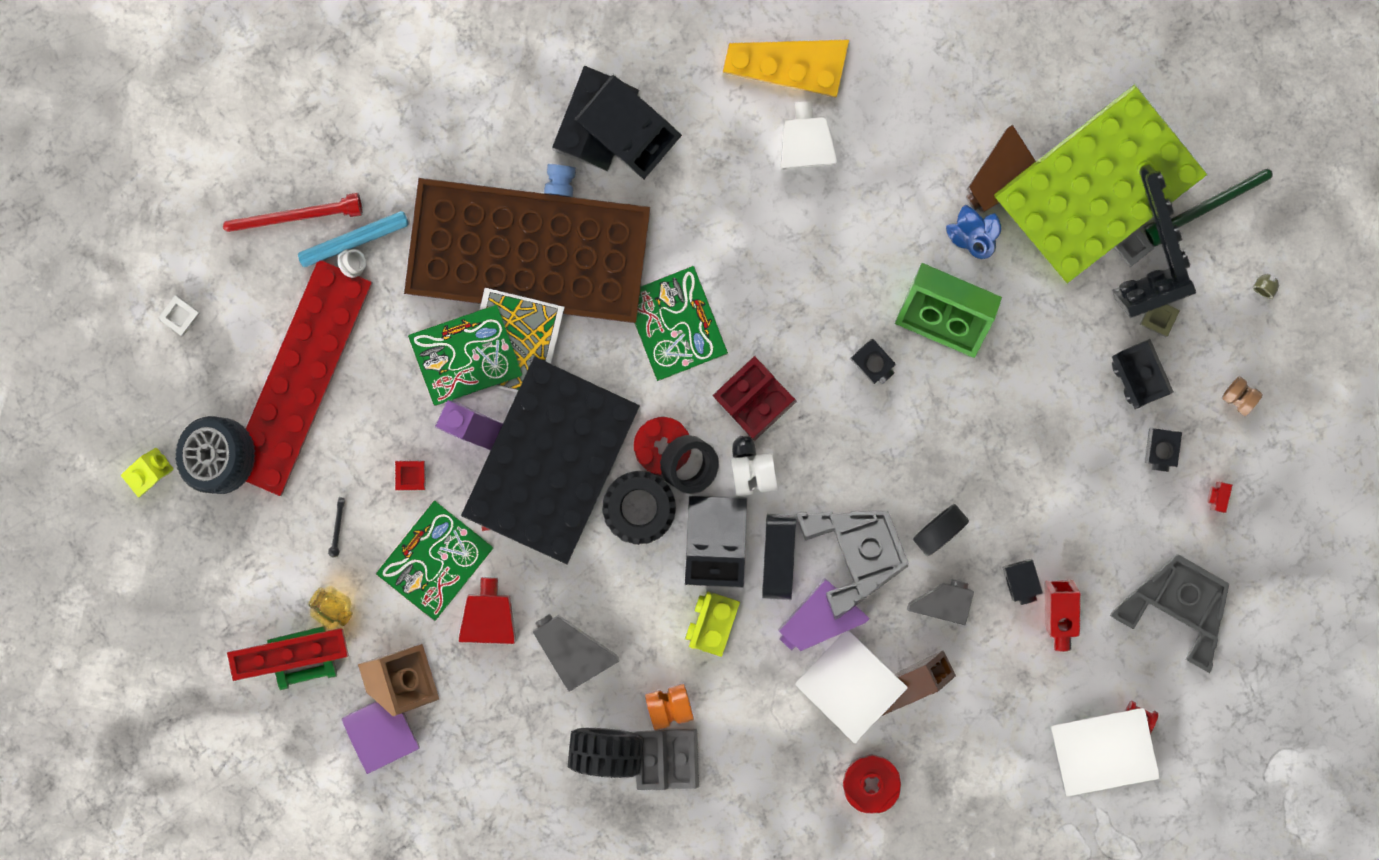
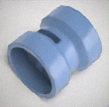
[544,164,576,197]

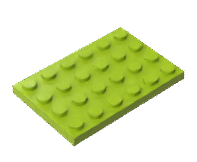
[994,84,1207,283]

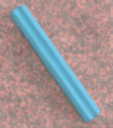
[298,211,409,267]

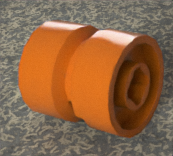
[645,684,694,731]

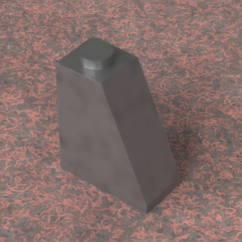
[533,614,620,692]

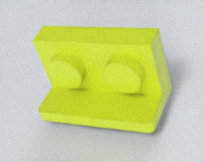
[685,590,740,657]

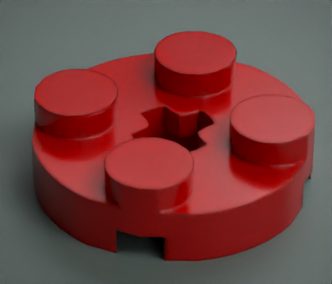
[634,417,692,475]
[842,754,901,814]

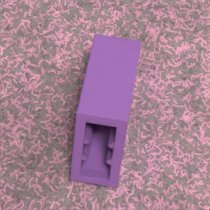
[435,400,503,450]
[778,578,870,651]

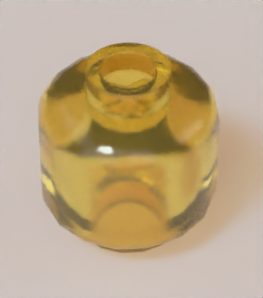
[308,586,353,629]

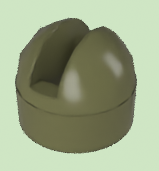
[1253,274,1279,299]

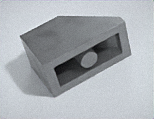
[907,579,974,625]

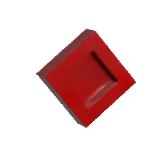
[395,461,426,490]
[1207,481,1233,513]

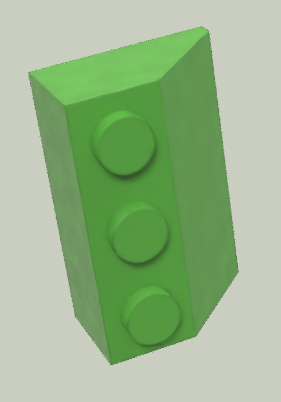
[894,263,1002,358]

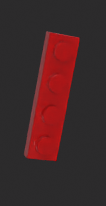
[227,628,349,681]

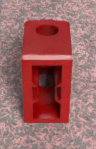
[459,577,516,644]
[1044,580,1080,652]

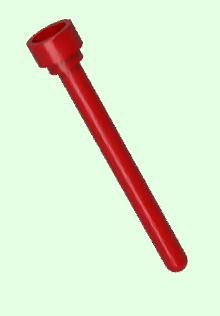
[223,193,363,232]

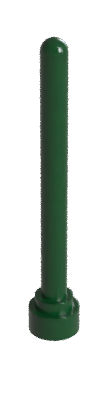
[1143,169,1273,247]

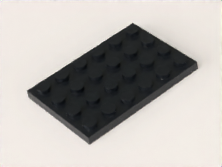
[461,356,640,565]

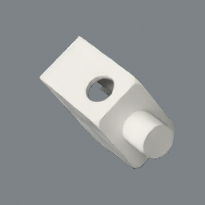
[781,101,837,170]

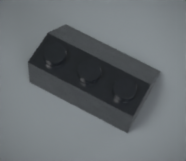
[552,66,639,172]

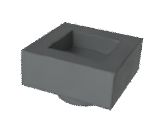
[1114,228,1154,267]

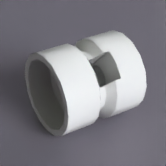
[731,453,777,496]

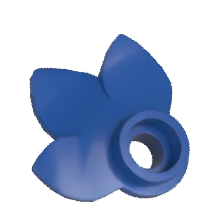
[946,205,1001,259]

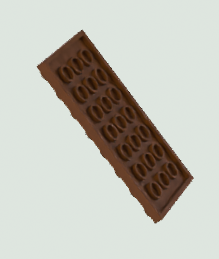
[404,178,651,323]

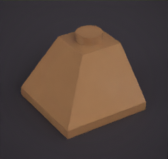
[358,644,439,716]

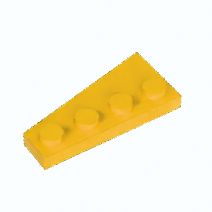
[723,40,849,98]

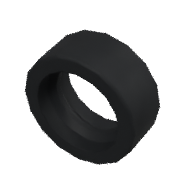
[660,435,719,494]
[913,504,969,556]

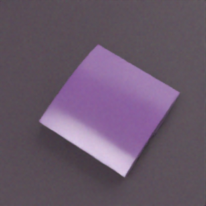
[341,701,420,774]

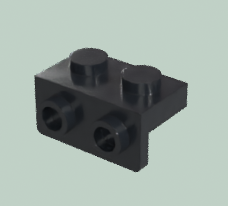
[1112,339,1174,410]

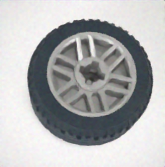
[175,416,256,494]

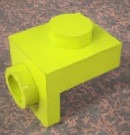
[121,448,174,498]

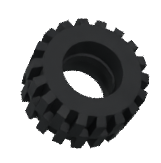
[602,471,676,545]
[567,728,644,778]

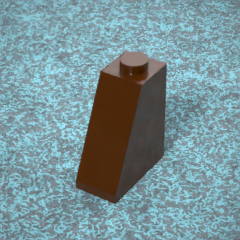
[966,125,1036,213]
[882,650,956,716]

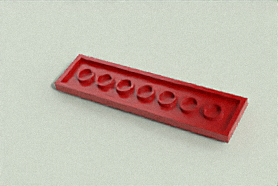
[245,260,373,496]

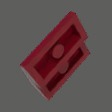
[712,356,797,441]

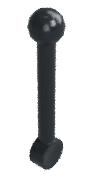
[328,497,345,558]

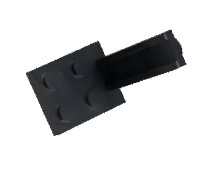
[1112,164,1196,318]

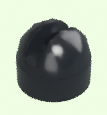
[732,436,756,458]

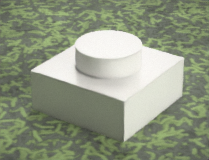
[158,295,200,336]

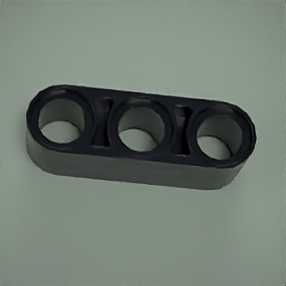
[762,514,796,600]

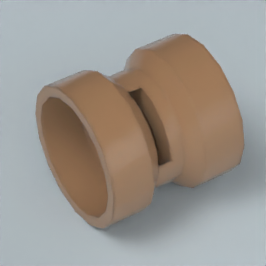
[1222,376,1263,417]

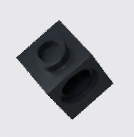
[850,338,896,384]
[1144,428,1182,472]
[1002,559,1043,605]

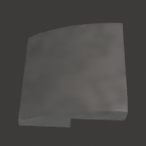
[635,729,699,790]

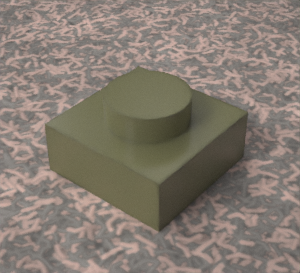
[1140,304,1180,337]

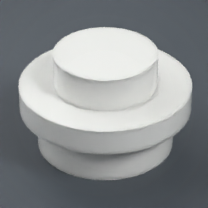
[338,249,366,278]

